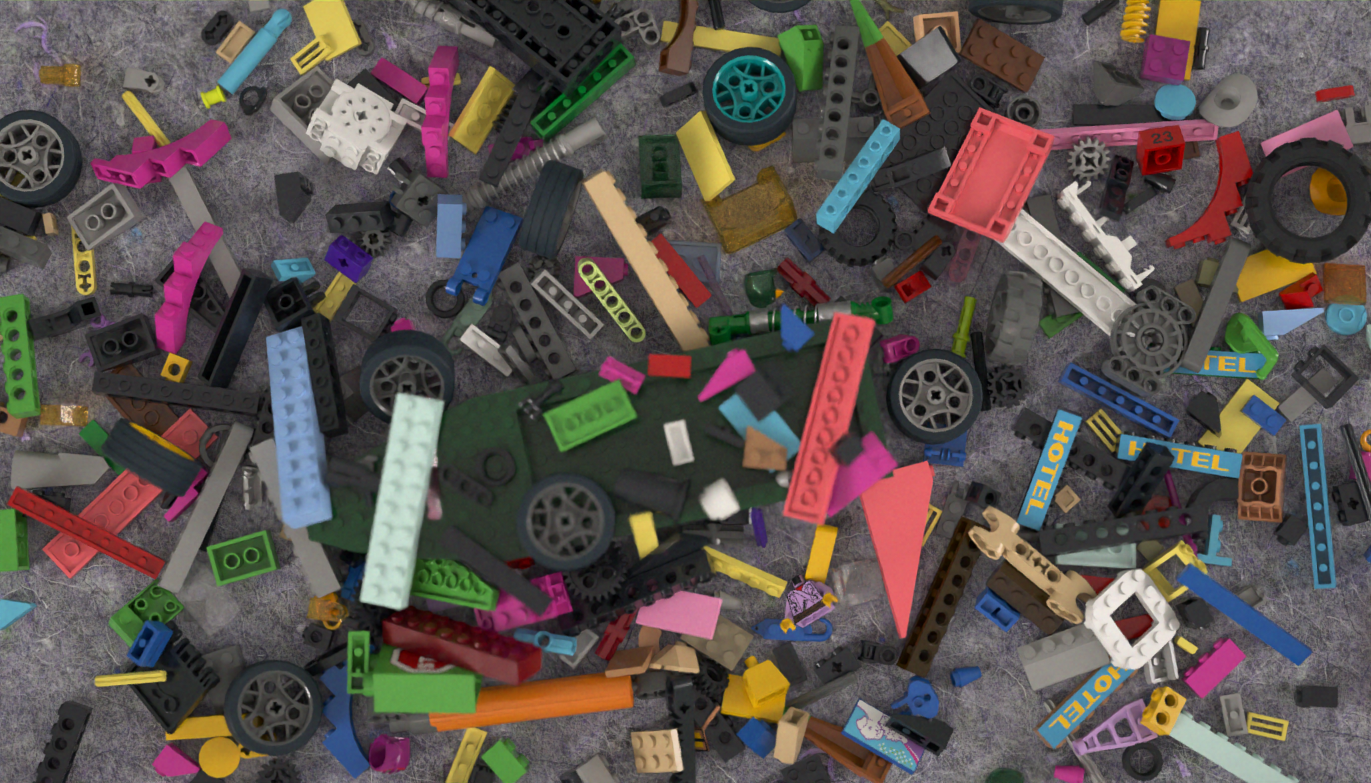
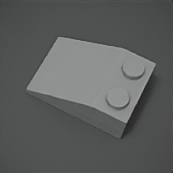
[67,183,145,251]

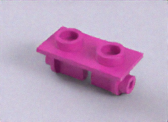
[599,356,645,394]

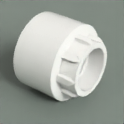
[699,478,740,520]

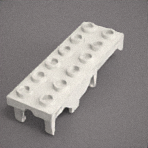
[1056,181,1154,293]

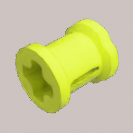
[200,85,226,109]

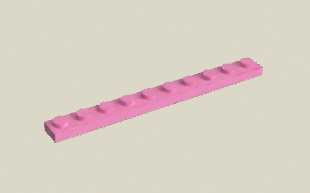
[1039,119,1219,150]

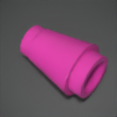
[1054,765,1085,783]

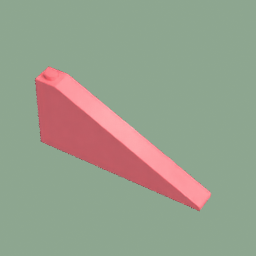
[859,461,935,639]

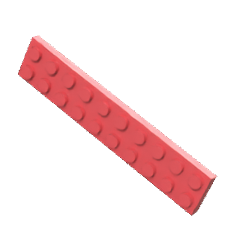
[783,312,875,525]
[42,408,219,579]

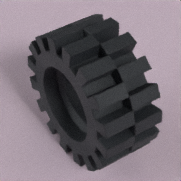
[690,658,730,698]

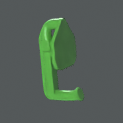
[1224,312,1278,380]

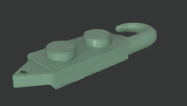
[441,289,493,355]

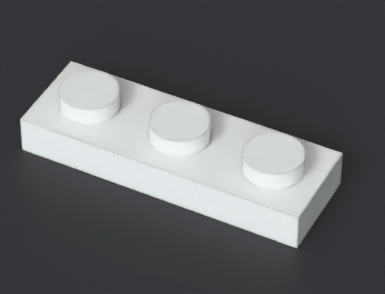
[459,324,512,377]

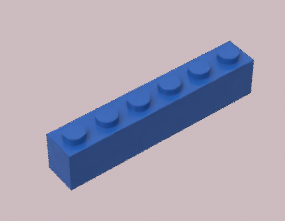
[1058,362,1179,438]

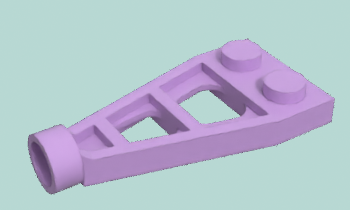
[1072,698,1158,756]

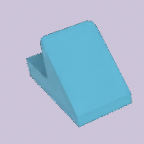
[271,258,316,282]

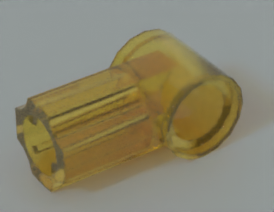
[39,64,81,87]

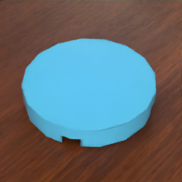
[1154,84,1196,120]
[1325,295,1367,336]

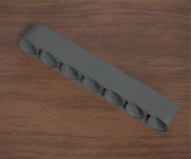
[1180,236,1251,373]

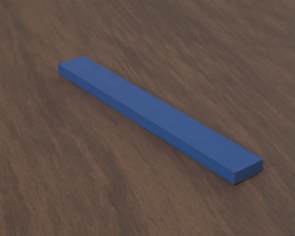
[1176,563,1313,666]

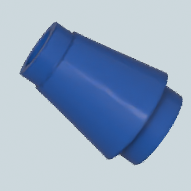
[950,666,982,688]

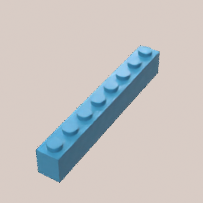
[1299,424,1337,589]

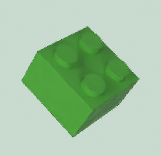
[481,736,530,783]

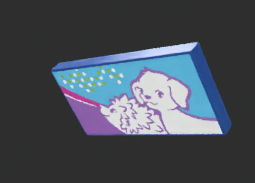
[841,698,925,775]

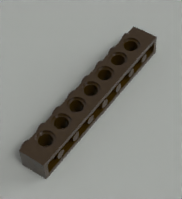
[896,516,990,678]

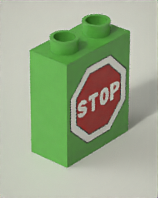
[363,643,483,713]

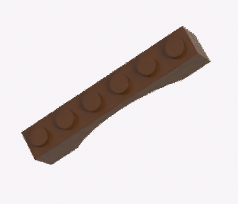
[658,0,699,77]

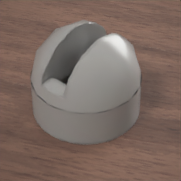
[776,471,793,487]

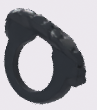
[239,86,268,116]

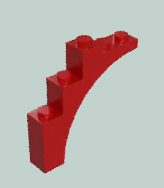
[1165,131,1253,250]

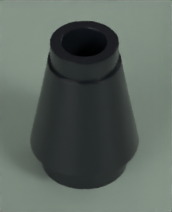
[1144,173,1176,194]

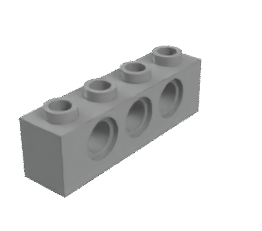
[529,268,604,340]

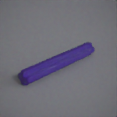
[750,507,768,548]

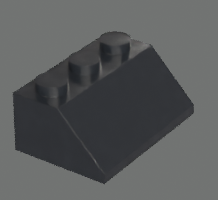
[274,171,314,223]

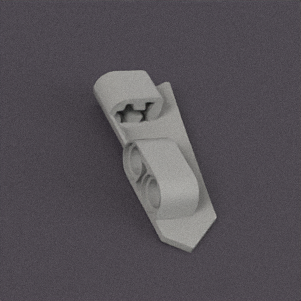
[11,450,110,489]

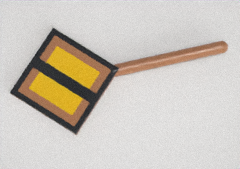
[694,706,720,752]

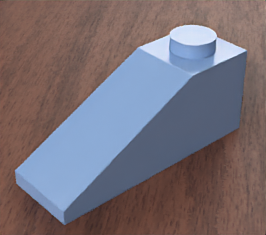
[1257,308,1324,341]

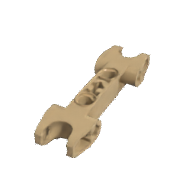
[968,506,1097,624]

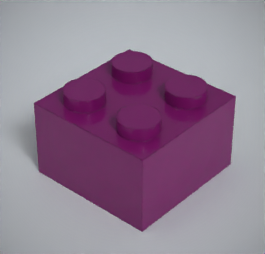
[1139,34,1190,85]

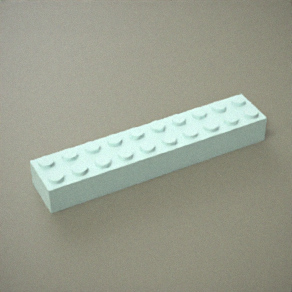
[360,393,444,609]

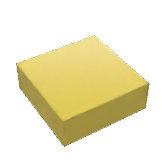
[1173,636,1198,654]

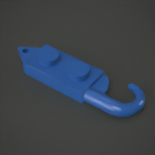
[751,618,833,642]

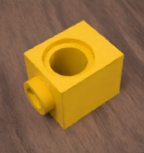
[160,353,193,383]

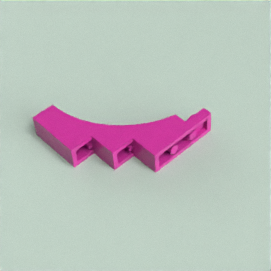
[90,119,232,189]

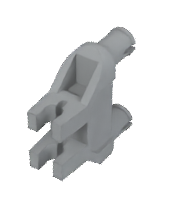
[1340,105,1371,146]

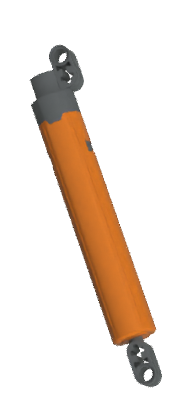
[367,671,674,735]

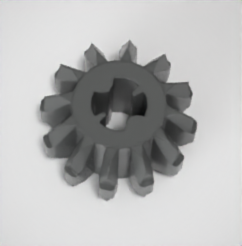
[357,228,392,258]

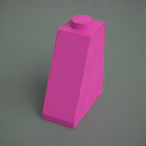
[573,256,628,299]

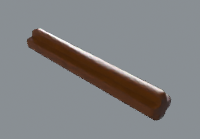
[881,235,942,288]

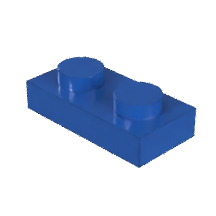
[1240,395,1287,436]

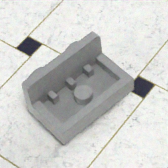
[1144,639,1179,684]

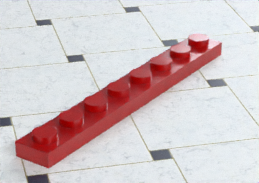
[7,486,166,580]

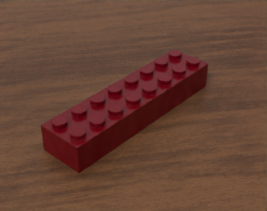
[383,606,542,686]

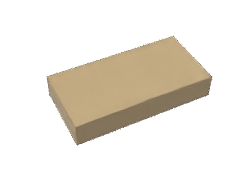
[216,21,256,64]

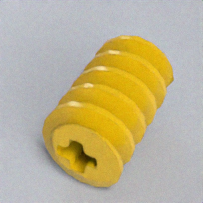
[1120,0,1151,43]

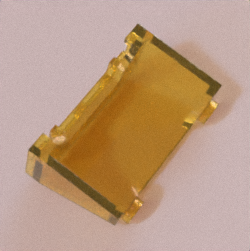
[700,165,797,254]

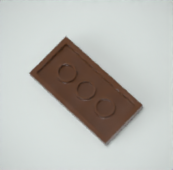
[959,18,1045,93]
[105,364,179,436]

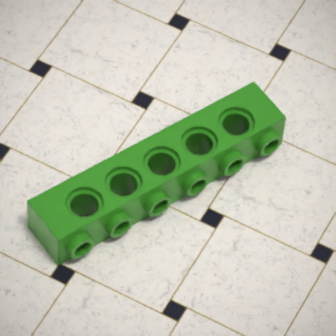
[0,294,41,419]

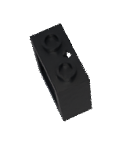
[333,284,398,342]
[1291,344,1360,409]

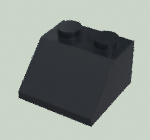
[733,360,797,423]

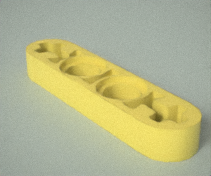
[71,225,97,296]

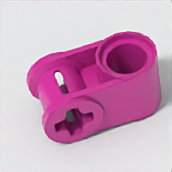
[879,334,920,363]

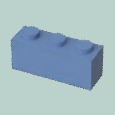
[436,194,466,258]

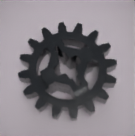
[985,364,1029,408]
[256,758,302,783]

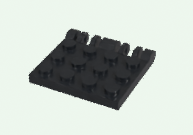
[125,620,221,734]

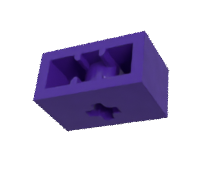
[324,234,374,283]

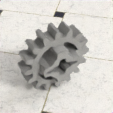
[1065,136,1111,181]

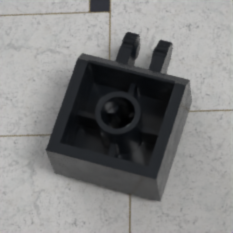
[264,277,326,333]

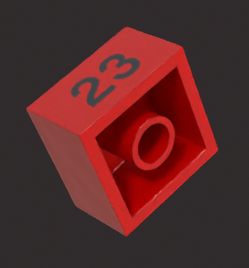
[1136,125,1185,176]

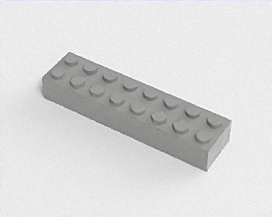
[249,436,344,598]

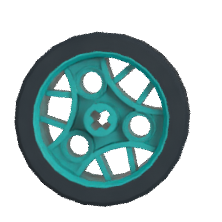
[702,47,797,146]

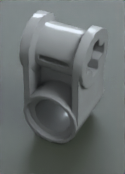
[123,67,165,93]

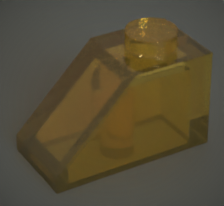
[40,404,88,427]

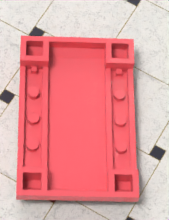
[928,107,1054,243]

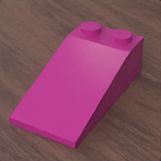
[827,432,898,517]

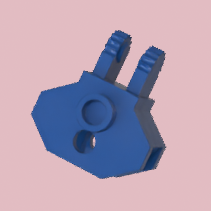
[891,675,939,719]

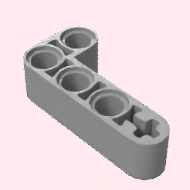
[614,8,660,49]

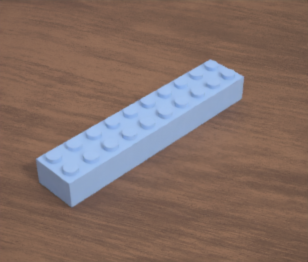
[266,326,332,529]

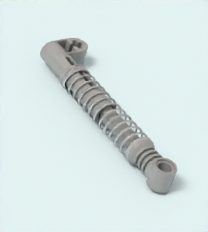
[462,117,608,219]

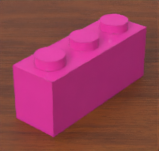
[1181,637,1246,699]

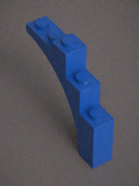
[320,642,378,779]

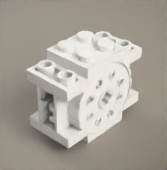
[306,79,408,175]

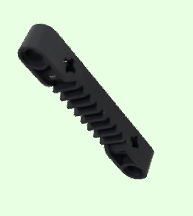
[665,674,696,783]

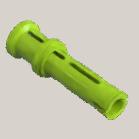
[951,296,977,359]

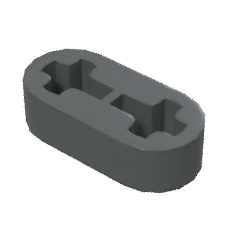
[352,19,375,57]
[511,325,538,363]

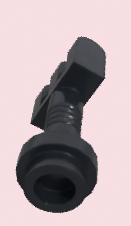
[519,378,564,420]
[339,550,367,569]

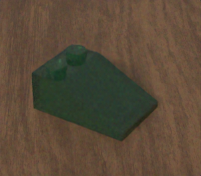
[638,134,682,199]

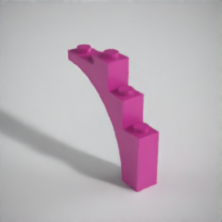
[421,46,459,178]
[155,221,223,355]

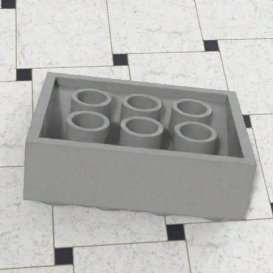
[270,66,335,166]

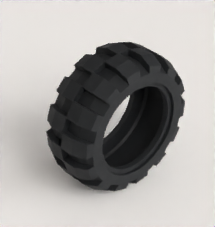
[1245,137,1371,264]

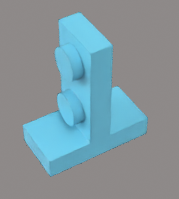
[1197,514,1232,566]

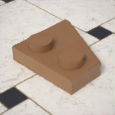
[743,426,787,471]

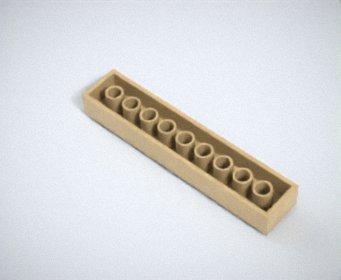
[580,168,710,352]

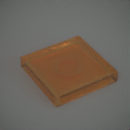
[1323,263,1367,305]

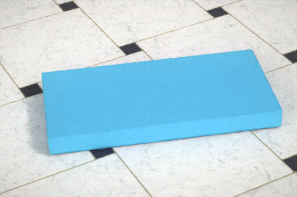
[718,394,801,473]

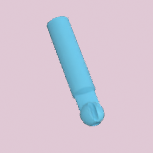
[217,9,292,95]

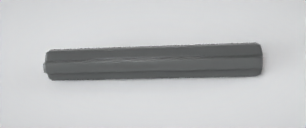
[788,672,858,709]

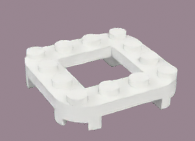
[1083,569,1180,669]

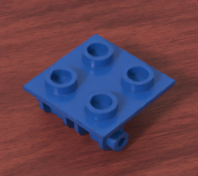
[923,422,967,467]

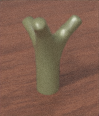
[874,0,904,20]

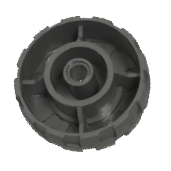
[985,270,1043,365]

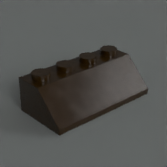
[986,551,1077,636]

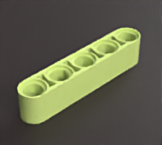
[577,257,646,342]

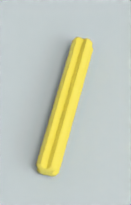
[122,90,170,147]
[95,670,167,687]

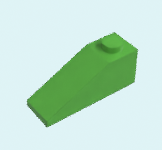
[347,631,370,694]

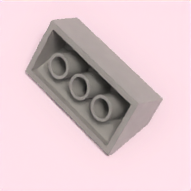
[1017,623,1111,692]
[576,752,621,783]

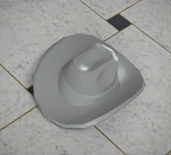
[1199,73,1258,127]

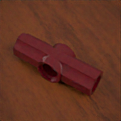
[775,257,831,309]
[595,608,639,662]

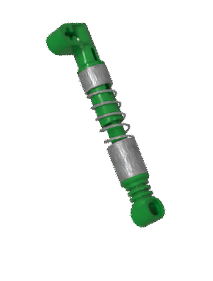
[708,296,894,346]

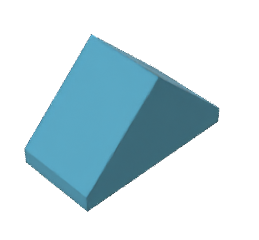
[0,598,37,631]

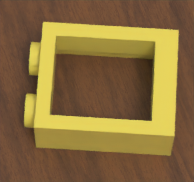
[1142,540,1208,602]

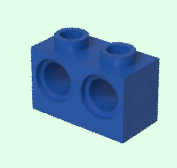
[974,586,1020,632]

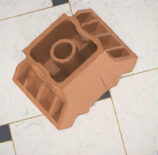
[1237,451,1287,523]

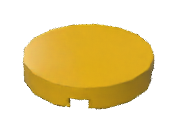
[199,737,240,778]

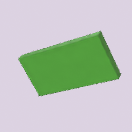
[543,379,637,452]

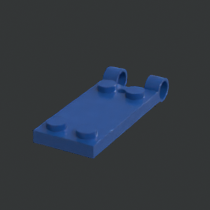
[446,206,524,306]

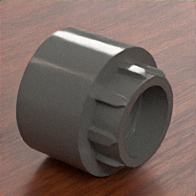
[1004,95,1042,128]

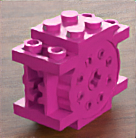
[474,571,573,632]

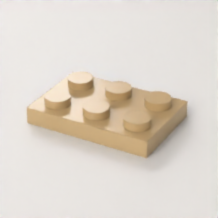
[631,729,683,773]

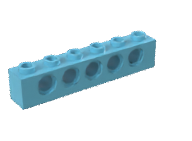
[816,119,900,234]

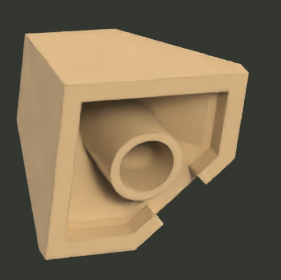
[648,641,699,673]

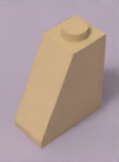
[774,707,810,764]

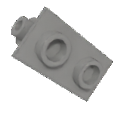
[242,466,263,510]

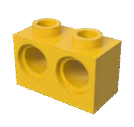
[1140,686,1187,735]

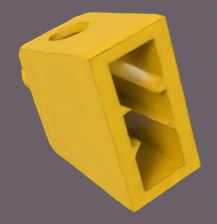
[742,656,790,708]

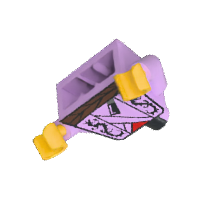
[780,575,838,633]

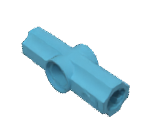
[514,628,577,656]

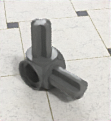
[851,73,880,113]

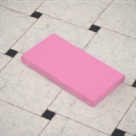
[1260,110,1354,178]
[636,585,723,640]

